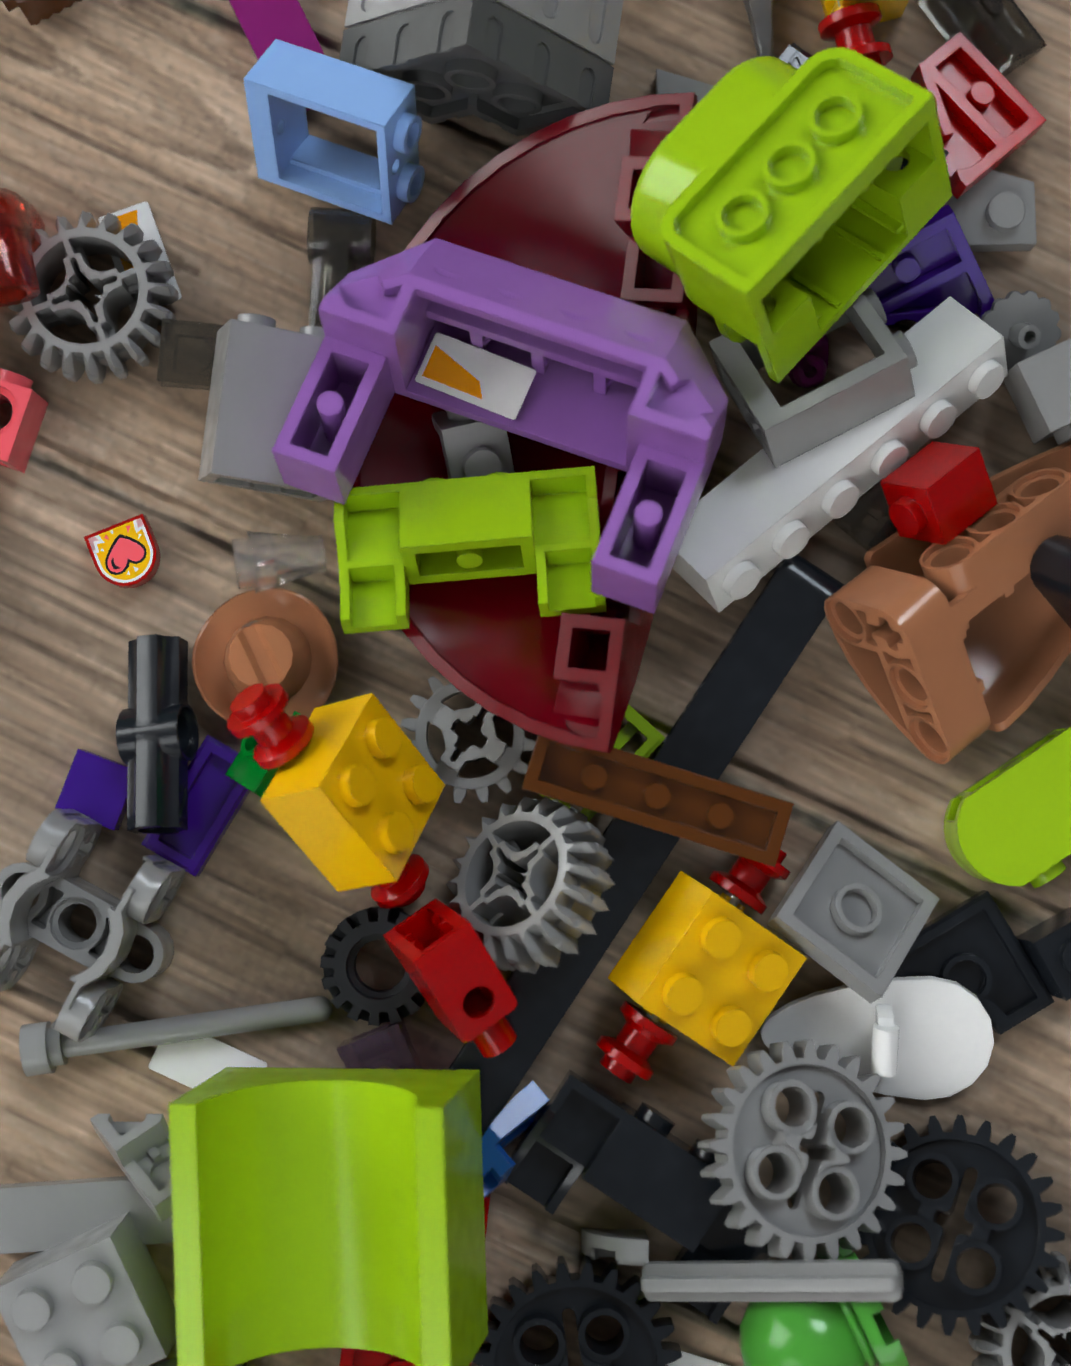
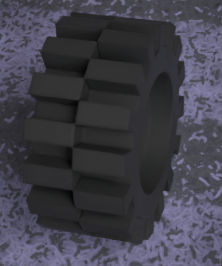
[320,906,426,1026]

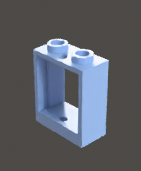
[243,39,425,225]

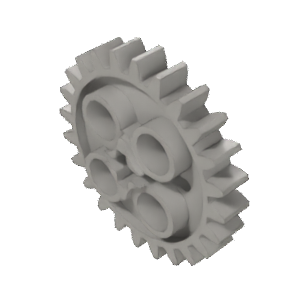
[698,1040,908,1261]

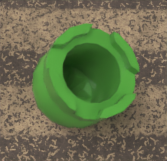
[739,1246,909,1366]

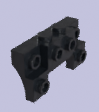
[504,1070,770,1324]

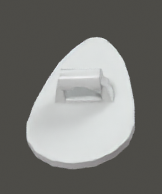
[760,976,994,1100]

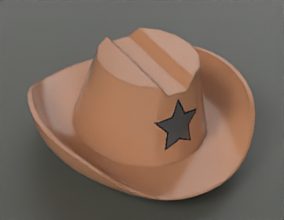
[192,588,338,721]

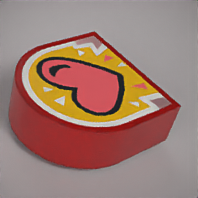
[84,514,161,588]

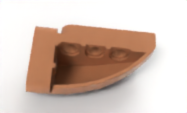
[824,440,1071,764]

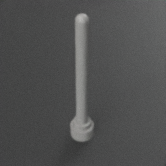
[19,996,333,1076]

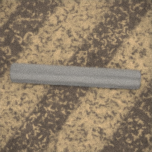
[640,1259,904,1302]

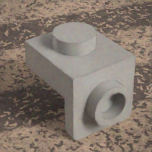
[431,410,515,479]

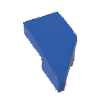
[482,1080,550,1198]

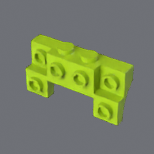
[334,466,607,634]

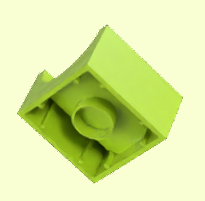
[169,1067,488,1366]

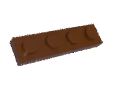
[522,735,794,867]

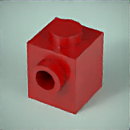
[880,441,998,545]

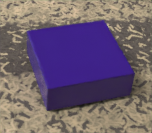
[55,749,127,831]

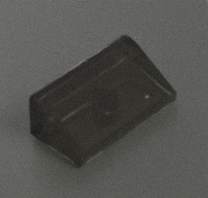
[915,0,1046,77]

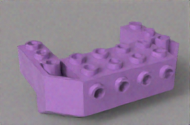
[272,238,728,614]

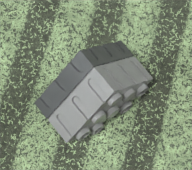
[339,0,623,137]

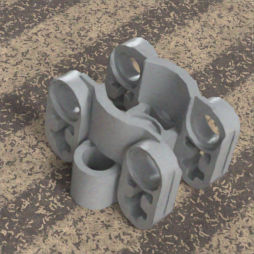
[0,809,186,1043]

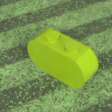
[944,727,1071,888]

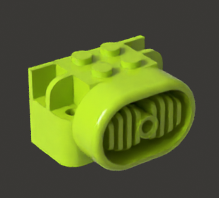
[630,47,952,384]

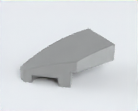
[90,1114,172,1222]

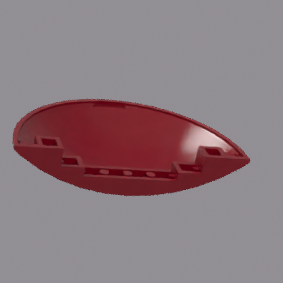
[352,92,697,753]

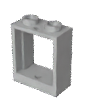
[709,288,918,468]

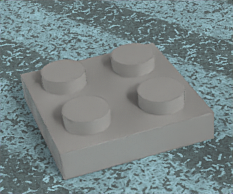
[767,821,940,1004]

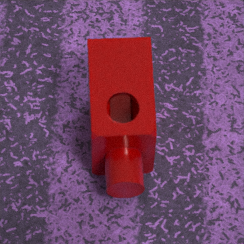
[382,898,518,1058]

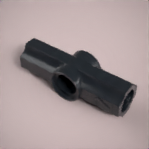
[116,634,199,835]

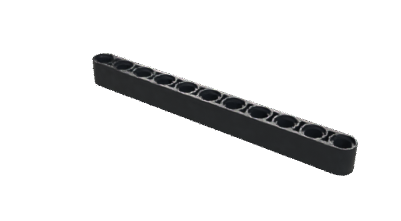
[448,554,844,1137]

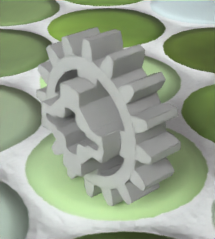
[401,676,536,804]

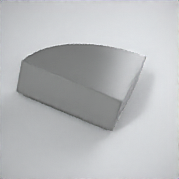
[581,1228,649,1266]

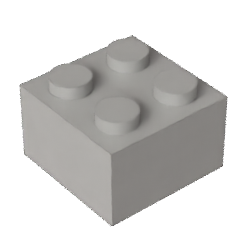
[0,1212,177,1366]

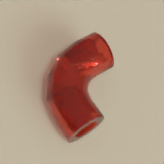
[0,188,45,307]

